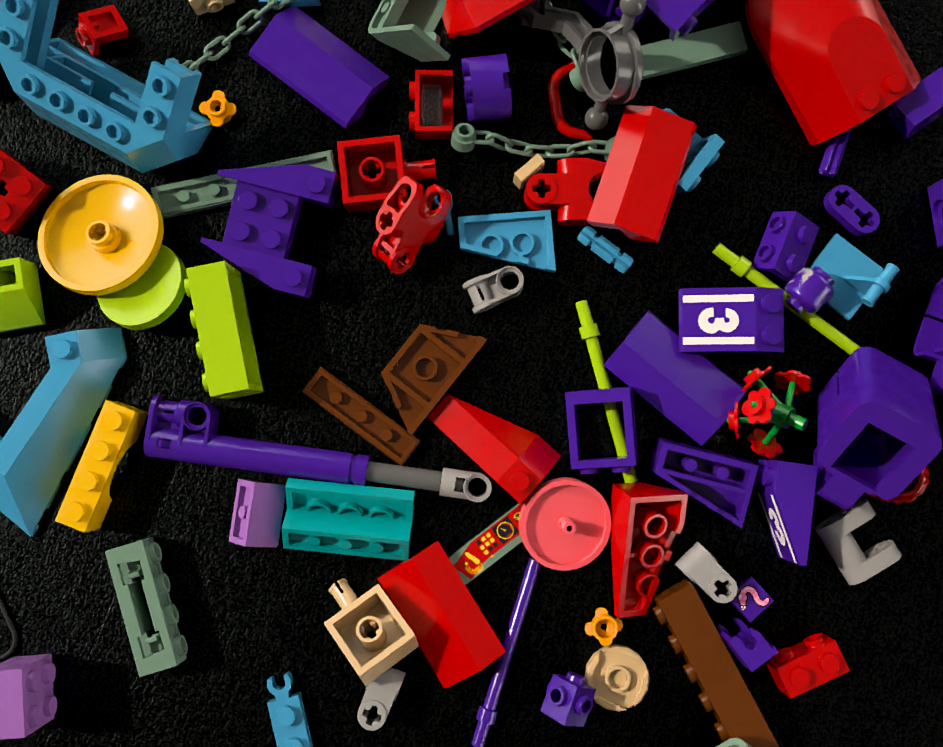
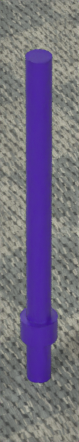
[471,558,541,747]

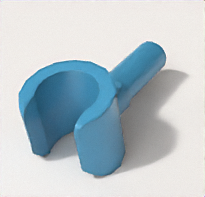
[434,190,455,236]

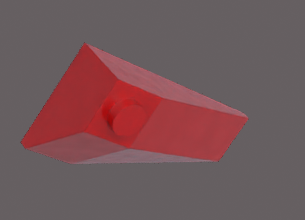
[427,394,561,504]
[610,482,688,618]

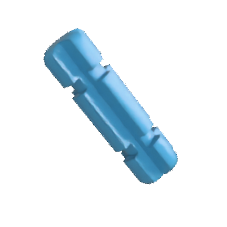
[577,226,634,273]

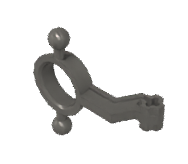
[517,0,646,131]

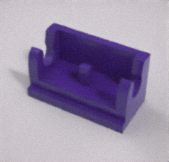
[887,67,943,140]
[716,617,778,672]

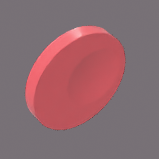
[519,477,611,571]

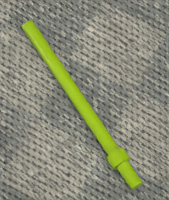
[712,243,861,355]
[575,300,638,483]

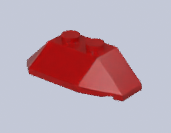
[442,0,535,39]

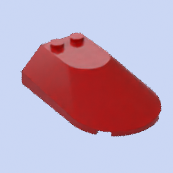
[745,0,922,146]

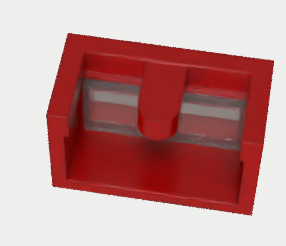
[409,70,453,141]

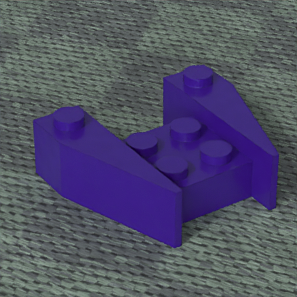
[200,164,340,299]

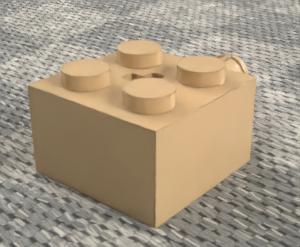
[324,578,419,686]

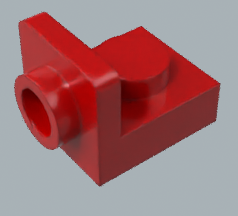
[76,4,129,56]

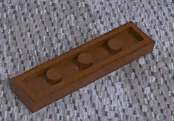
[302,367,421,466]

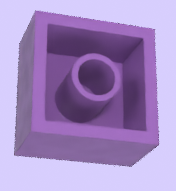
[0,654,57,740]

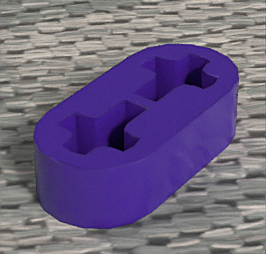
[823,185,880,236]

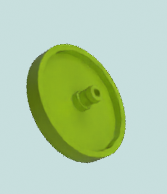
[97,244,187,330]

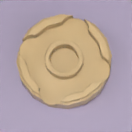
[584,644,650,712]

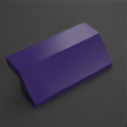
[249,5,390,128]
[604,310,746,446]

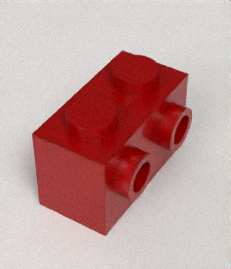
[766,633,850,699]

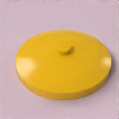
[37,174,164,295]

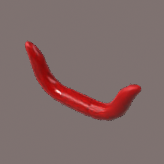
[547,62,593,141]

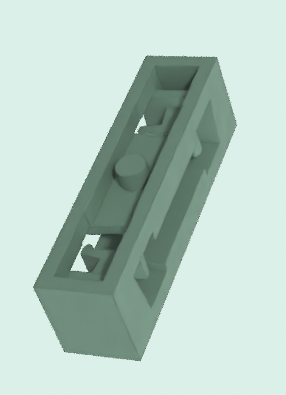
[105,537,188,677]

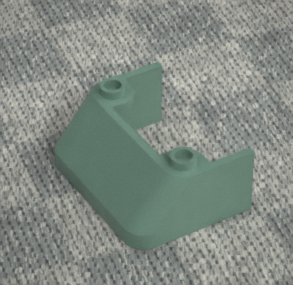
[368,0,451,62]

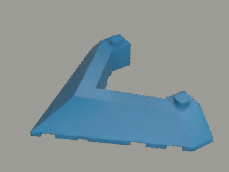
[0,327,127,537]

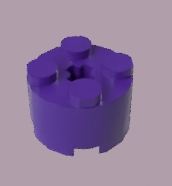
[461,53,512,122]

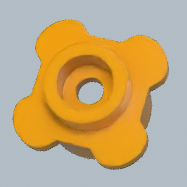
[199,90,237,127]
[585,607,623,646]

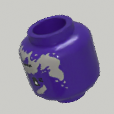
[785,266,835,314]

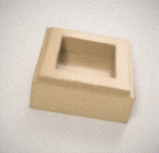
[513,153,545,189]

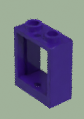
[565,387,639,474]

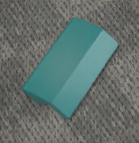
[281,478,415,561]

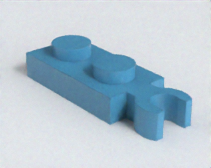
[267,671,313,747]

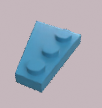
[458,210,556,273]

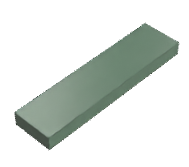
[641,21,748,80]

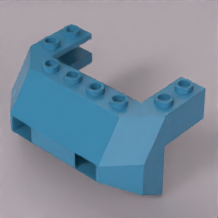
[0,0,214,173]

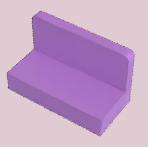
[229,479,286,548]

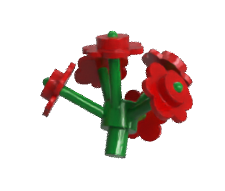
[726,366,811,459]

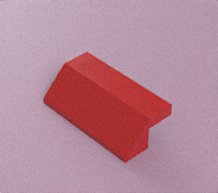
[587,105,697,243]
[377,541,506,689]

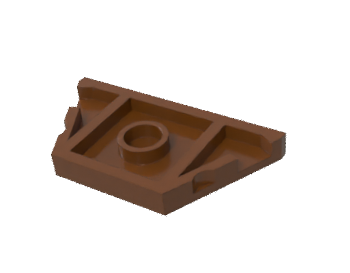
[381,324,487,435]

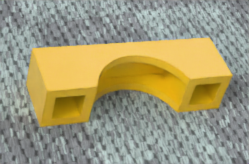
[55,400,148,533]

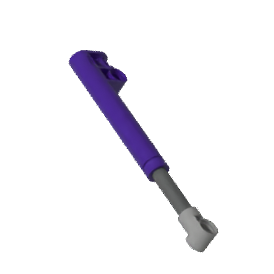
[143,394,492,502]

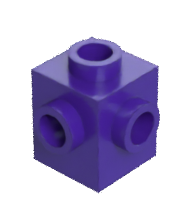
[540,671,596,727]

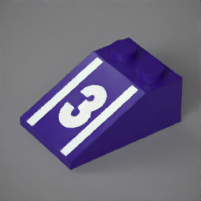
[679,287,784,356]
[754,459,818,566]

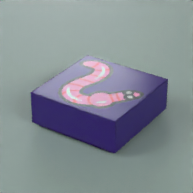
[730,576,773,623]

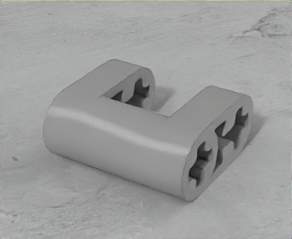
[814,499,902,585]

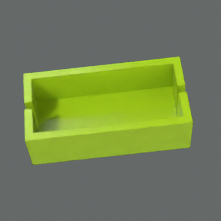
[184,261,263,400]

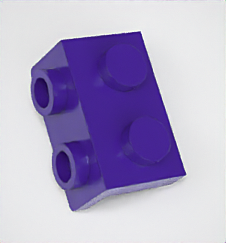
[752,211,820,283]

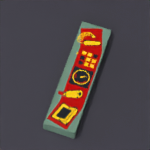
[448,499,526,585]

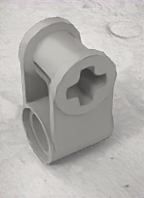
[462,266,524,314]
[675,542,738,603]
[357,667,406,731]

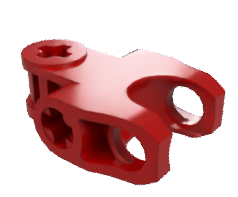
[523,158,607,226]
[372,175,451,274]

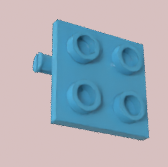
[809,234,900,321]

